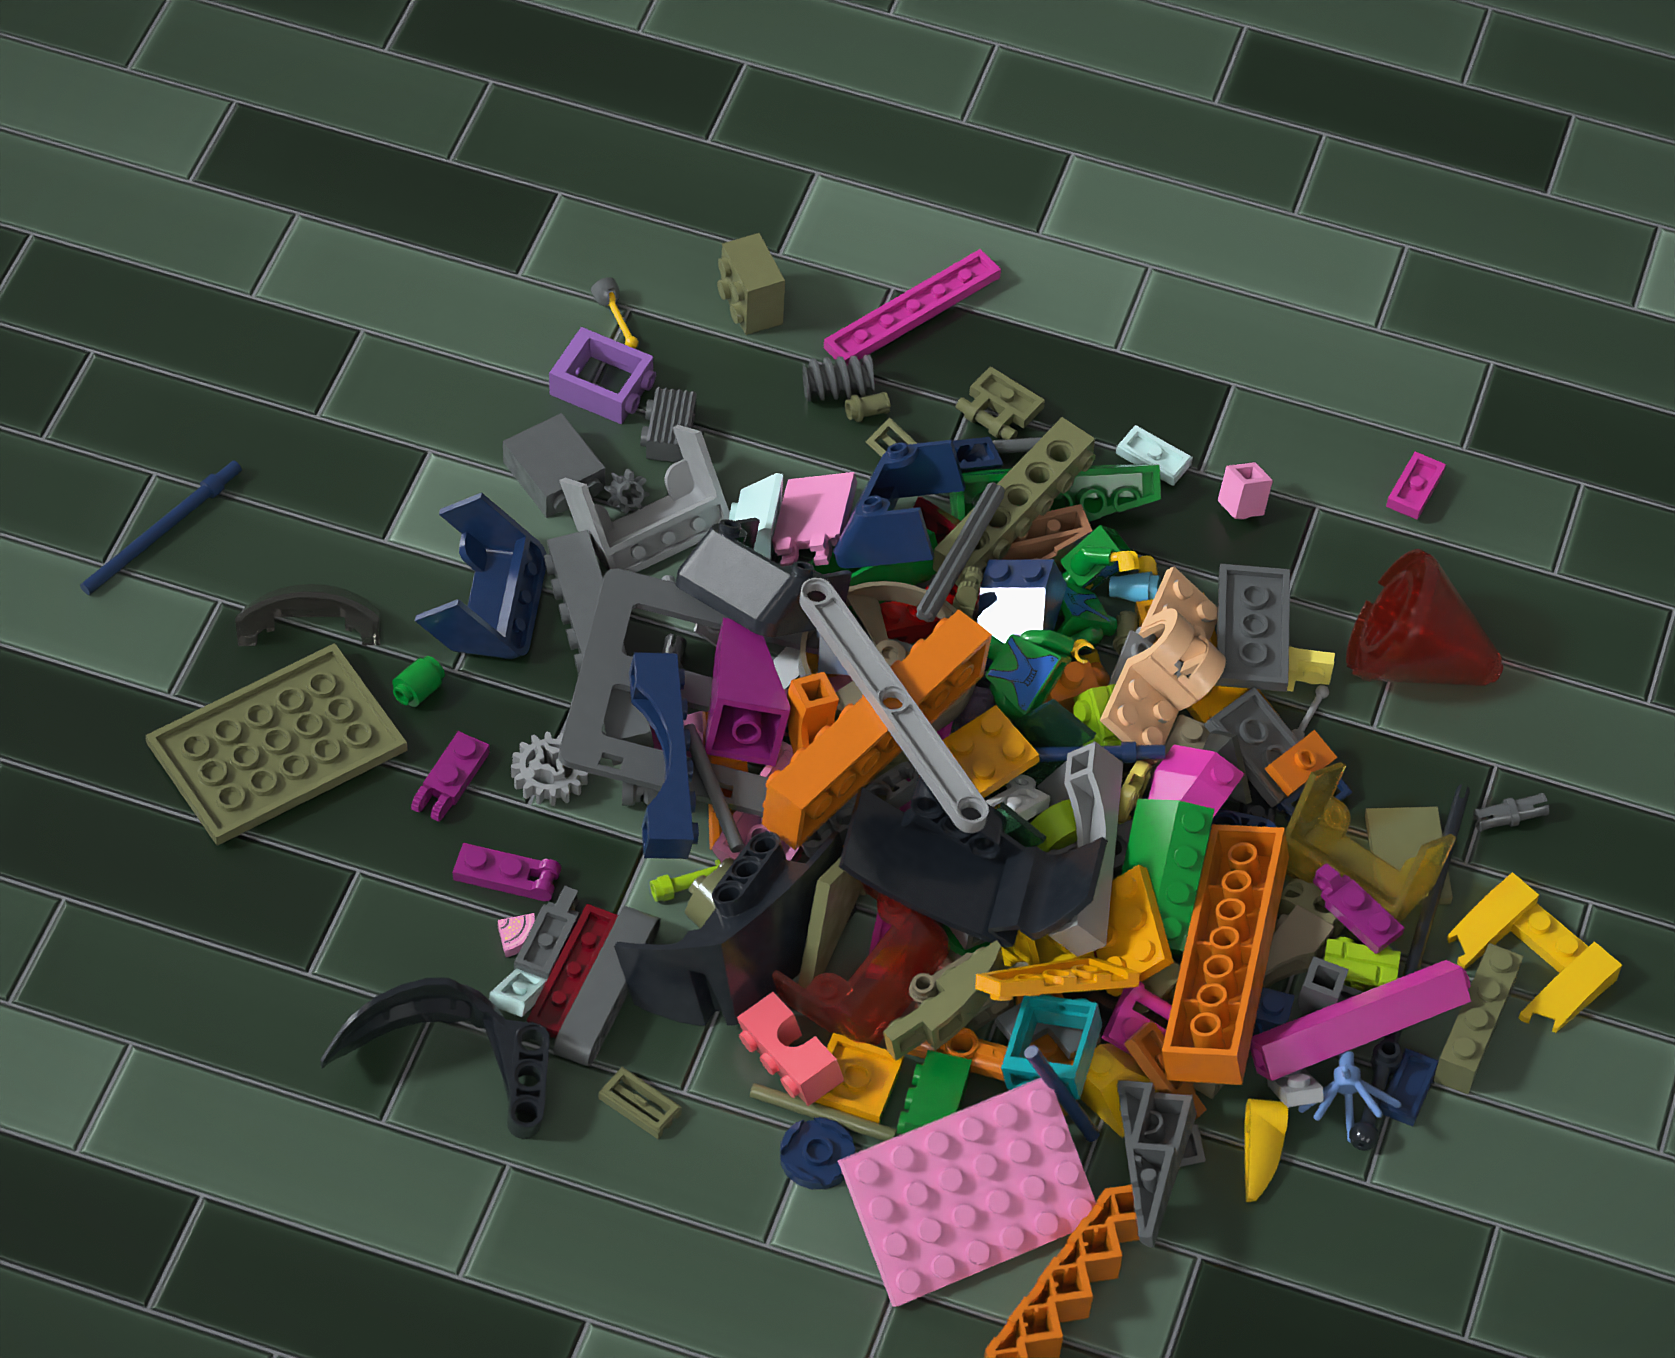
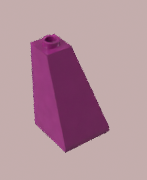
[704,617,790,766]

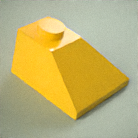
[1080,1043,1158,1138]

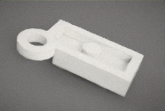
[986,774,1051,832]

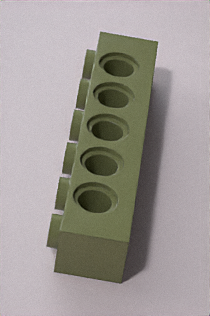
[933,417,1095,586]

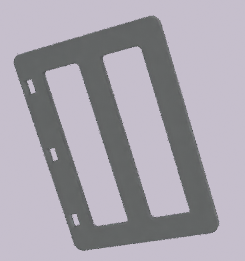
[558,568,913,831]

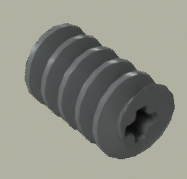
[803,355,874,402]

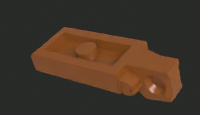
[1123,1021,1207,1119]

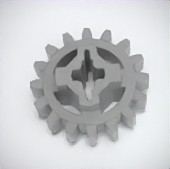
[511,732,588,806]

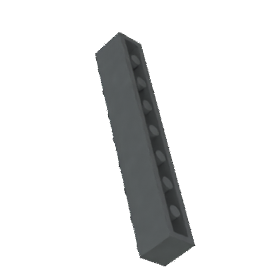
[543,530,654,766]

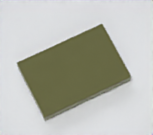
[1365,807,1453,906]

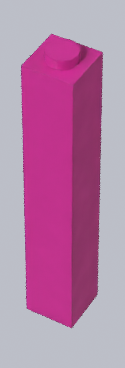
[1250,960,1471,1081]

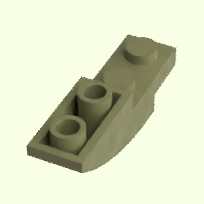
[883,940,1004,1061]

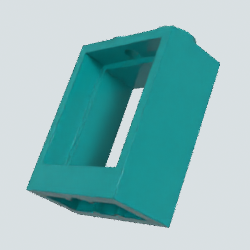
[1001,994,1102,1100]

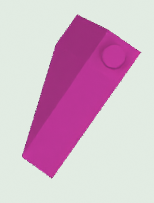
[1148,745,1244,817]

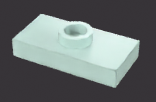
[1116,425,1193,486]
[489,969,547,1017]

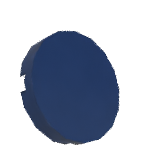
[780,1117,855,1190]

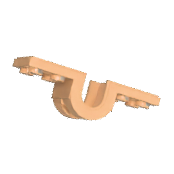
[1100,566,1226,765]

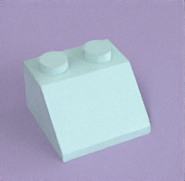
[729,473,783,560]

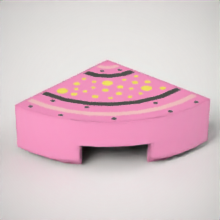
[498,913,535,957]

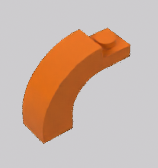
[787,672,839,754]

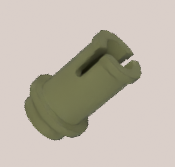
[845,392,891,422]
[1113,611,1139,655]

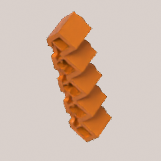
[985,1185,1139,1358]

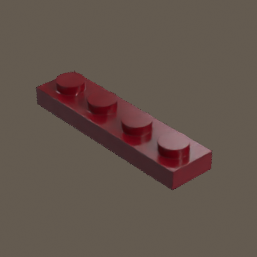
[526,904,618,1039]

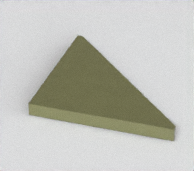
[796,857,864,1006]

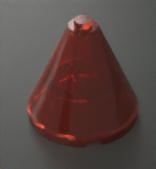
[1346,549,1503,686]

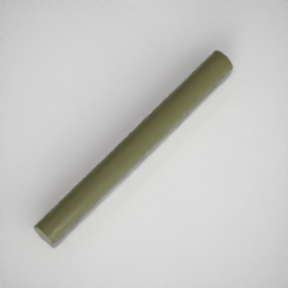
[749,1083,897,1141]

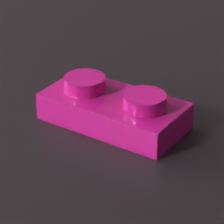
[1386,451,1446,520]

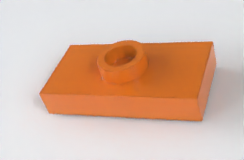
[1265,730,1337,797]

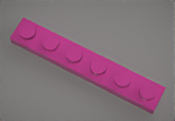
[824,249,1001,366]

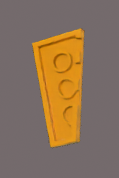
[975,956,1140,1001]

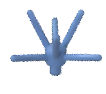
[1298,1051,1401,1143]

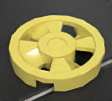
[1118,760,1152,824]

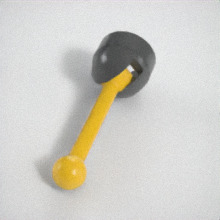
[591,277,638,349]

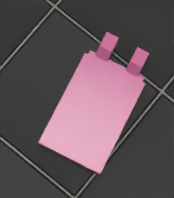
[772,472,857,567]

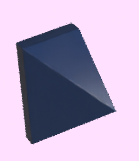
[953,437,1003,472]

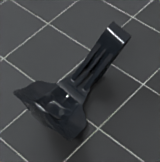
[320,977,550,1139]

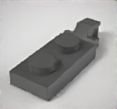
[514,886,580,979]

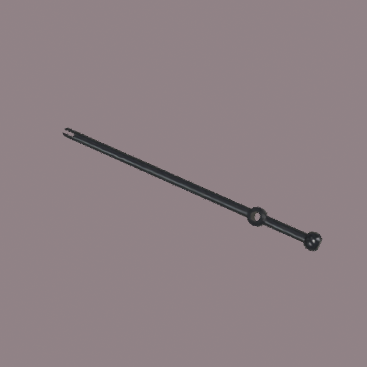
[1349,784,1470,1151]

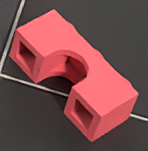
[737,992,844,1106]

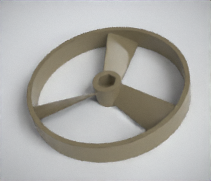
[798,581,976,731]

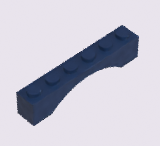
[629,652,699,859]

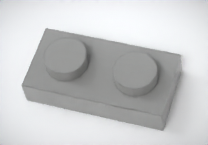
[1267,1068,1324,1107]

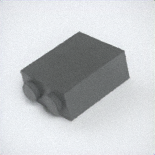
[503,413,605,518]

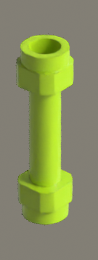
[650,859,721,902]

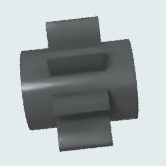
[604,469,650,514]

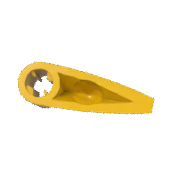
[1244,1099,1288,1202]

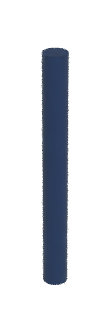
[1024,1045,1100,1142]

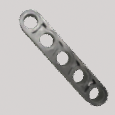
[553,906,661,1067]

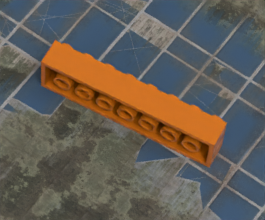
[762,609,992,850]
[1162,824,1289,1085]

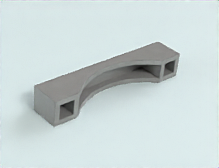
[1049,742,1123,957]

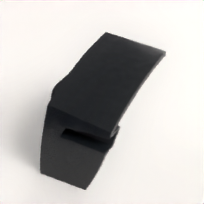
[839,774,1108,948]
[614,831,857,1026]

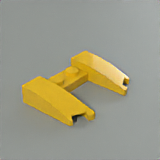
[1447,872,1622,1033]

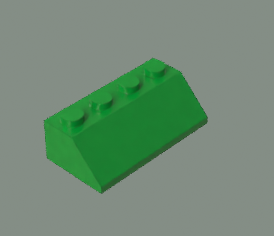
[1121,799,1215,958]

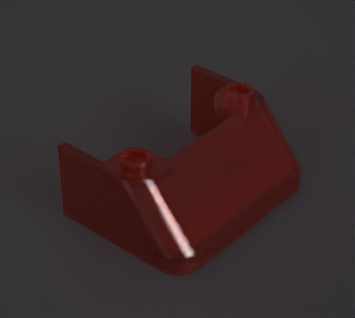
[772,882,950,1046]

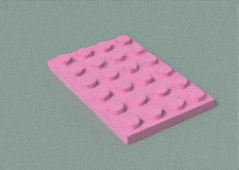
[838,1078,1096,1307]

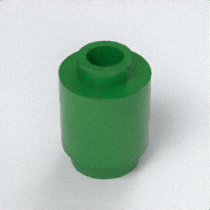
[392,656,445,707]

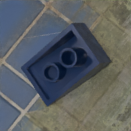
[978,559,1067,671]

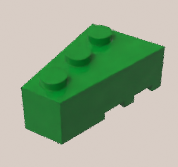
[897,1050,972,1135]

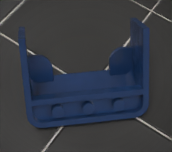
[834,440,966,568]
[415,492,547,659]

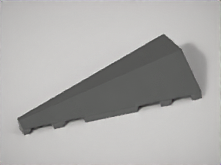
[1117,1080,1197,1248]

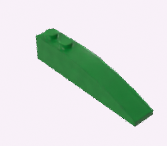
[950,464,1161,522]

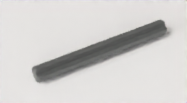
[916,482,1005,623]

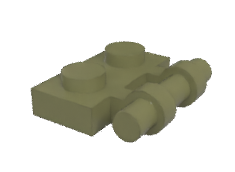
[955,366,1045,440]

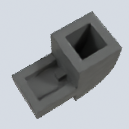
[1298,956,1363,1015]

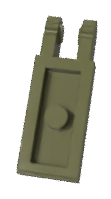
[952,565,983,618]

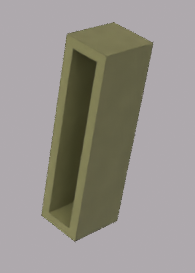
[1433,943,1524,1095]

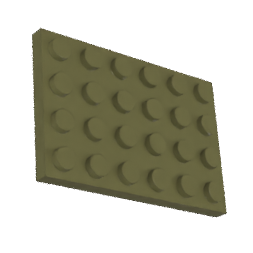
[145,643,407,846]

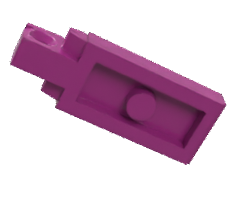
[1313,863,1405,954]

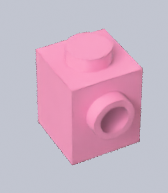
[1218,462,1273,519]

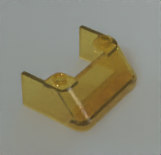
[1285,762,1456,923]

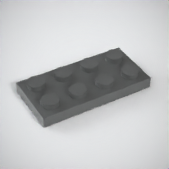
[1215,564,1290,692]

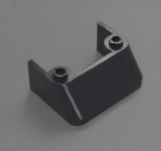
[675,517,852,637]

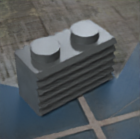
[640,387,697,462]

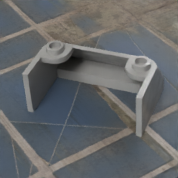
[559,425,730,573]

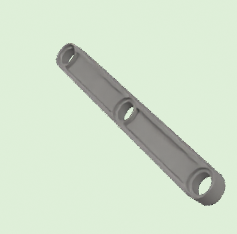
[800,578,989,833]

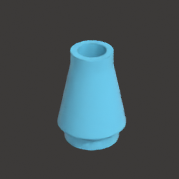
[1109,571,1161,602]

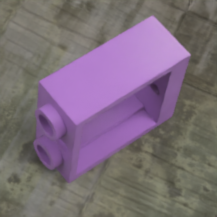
[549,327,656,424]

